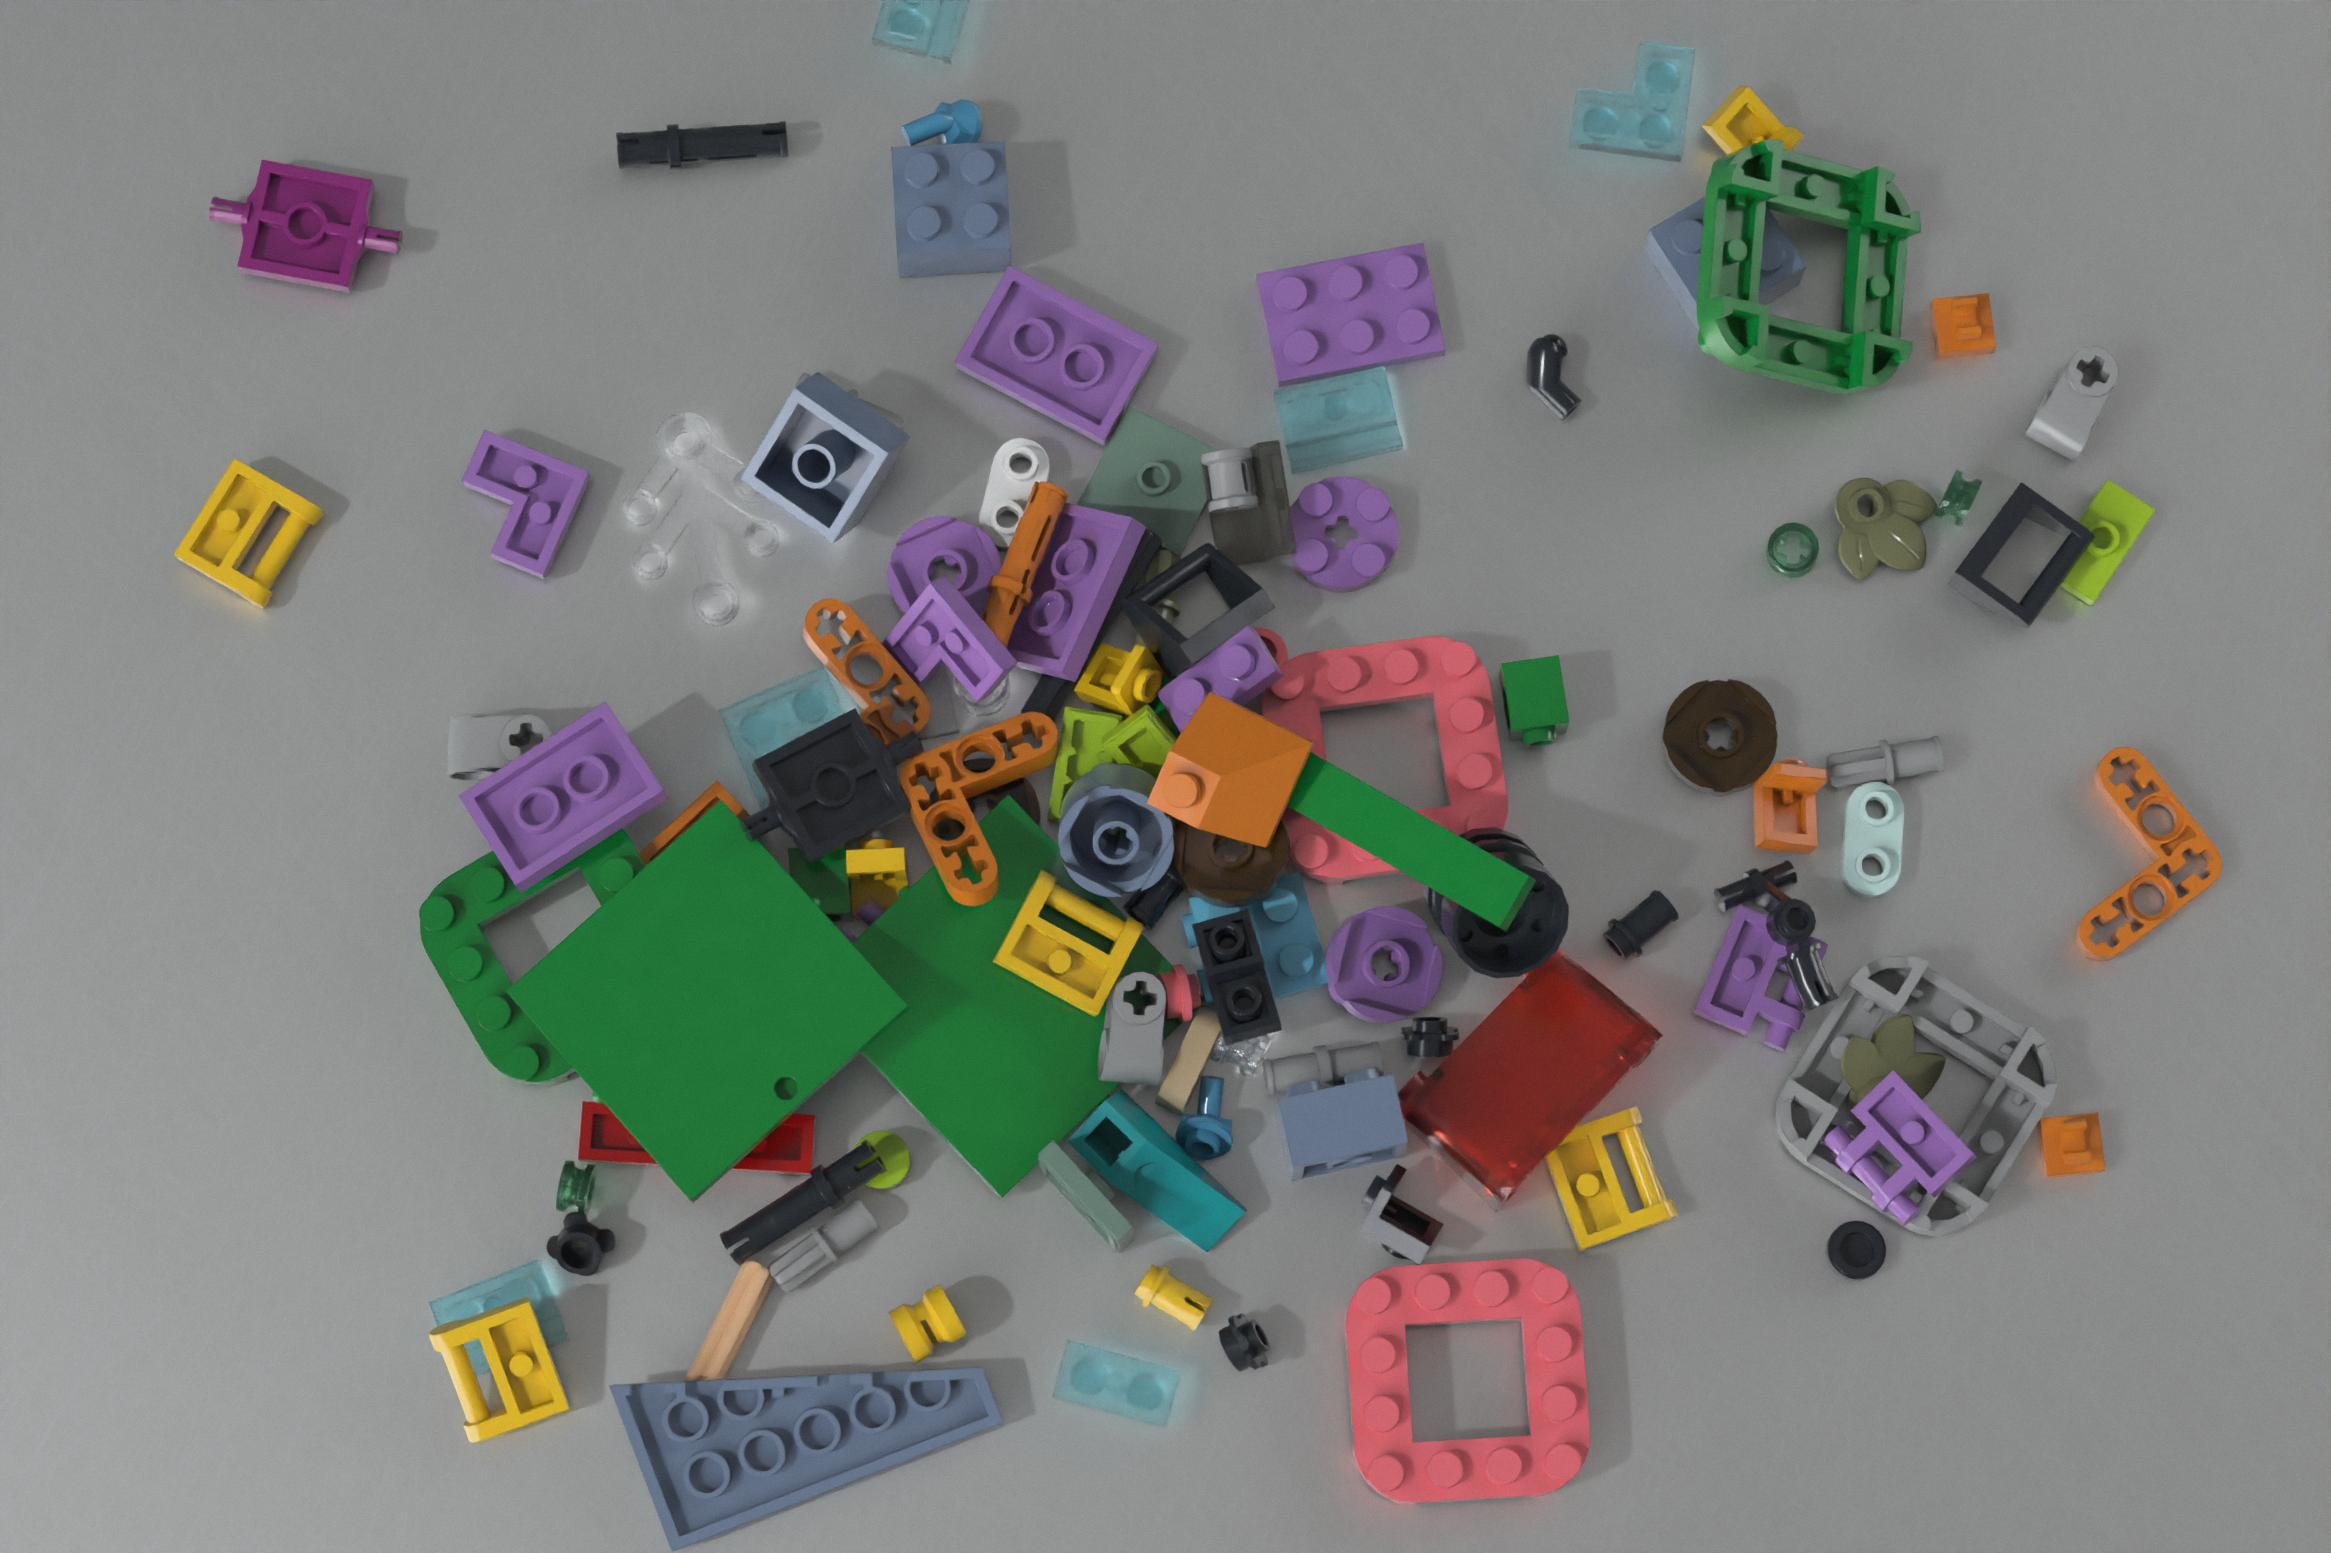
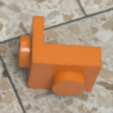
[1753,759,1827,855]

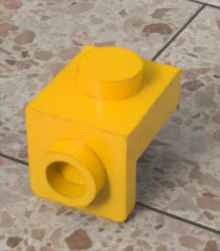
[1702,86,1804,155]
[1074,643,1165,717]
[846,839,909,919]

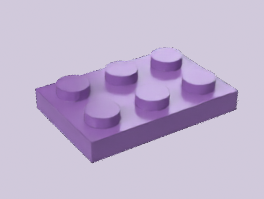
[1256,242,1446,387]
[954,265,1159,446]
[1006,503,1146,682]
[458,701,668,893]

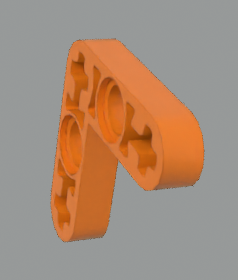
[802,598,931,746]
[899,712,1059,906]
[2075,747,2222,961]

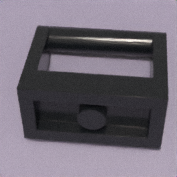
[1948,482,2095,628]
[1121,543,1276,678]

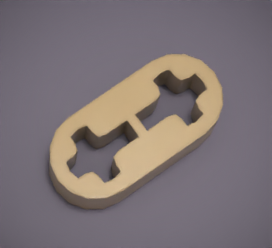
[1155,1004,1222,1116]

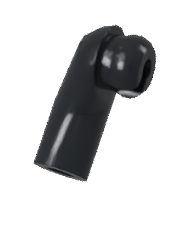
[1526,334,1582,421]

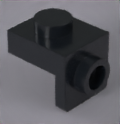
[1359,1164,1444,1265]

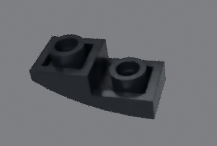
[1192,909,1282,1046]

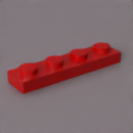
[578,1101,817,1176]

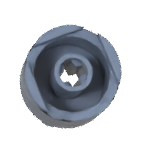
[1058,762,1175,897]

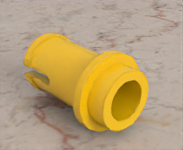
[1134,1264,1213,1331]

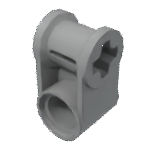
[2024,346,2119,462]
[448,714,555,781]
[1098,972,1166,1086]

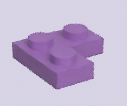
[461,429,591,580]
[881,575,1018,702]
[1156,626,1284,733]

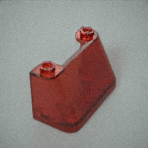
[1398,948,1664,1212]

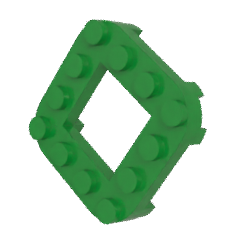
[1696,139,1921,395]
[419,828,646,1087]

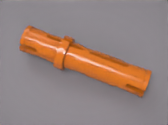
[981,481,1068,648]

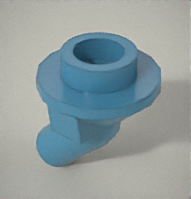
[901,99,982,146]
[1175,1076,1233,1160]

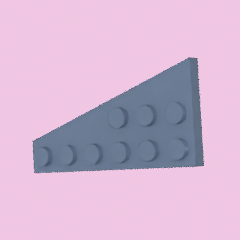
[609,1367,1004,1552]

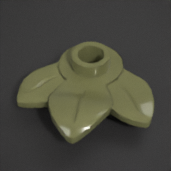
[1834,478,1938,580]
[1841,1014,1946,1117]

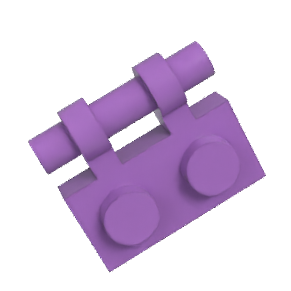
[1693,905,1828,1051]
[1824,1070,1977,1226]

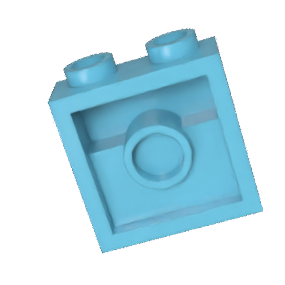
[1181,872,1328,1004]

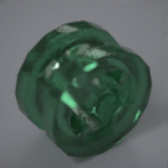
[1935,469,1982,527]
[1766,522,1819,579]
[556,1160,597,1216]

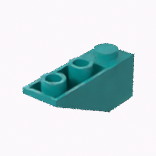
[1067,1089,1247,1252]

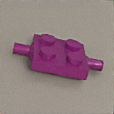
[209,160,403,293]

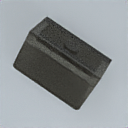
[1201,440,1297,566]

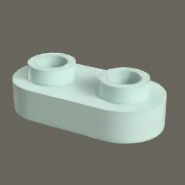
[1841,782,1904,899]

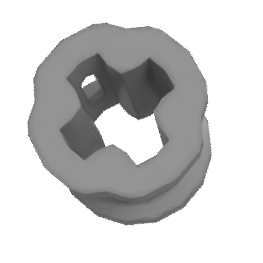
[1200,448,1259,513]

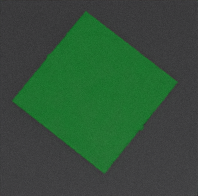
[852,794,1204,1199]
[506,800,910,1203]

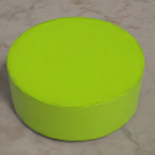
[854,1130,911,1191]

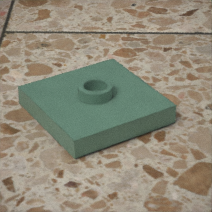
[1077,406,1219,555]
[1038,1140,1135,1253]

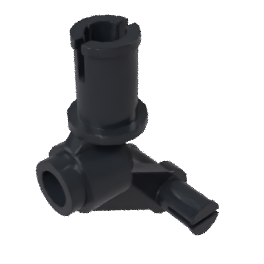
[1714,860,1838,1012]

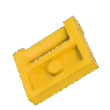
[174,458,324,609]
[992,870,1144,1017]
[1539,1106,1678,1252]
[429,1296,569,1442]

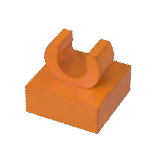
[1930,293,1996,359]
[2037,1112,2105,1179]

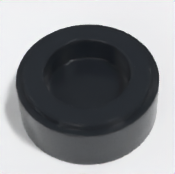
[1825,1221,1886,1281]

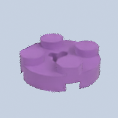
[1284,477,1399,593]
[887,516,1002,618]
[1325,906,1443,1023]

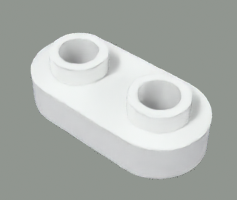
[979,438,1050,552]

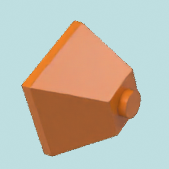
[1147,691,1315,848]

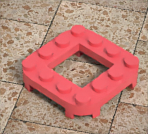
[1261,636,1508,885]
[1345,1258,1590,1505]

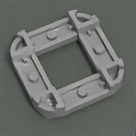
[1775,955,2058,1236]

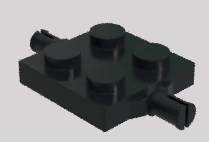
[739,708,924,866]

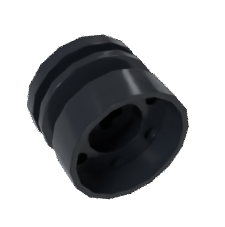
[1423,827,1569,978]

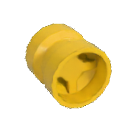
[888,1284,968,1363]

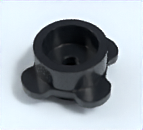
[1401,1017,1459,1057]
[546,1212,616,1276]
[1219,1313,1270,1372]

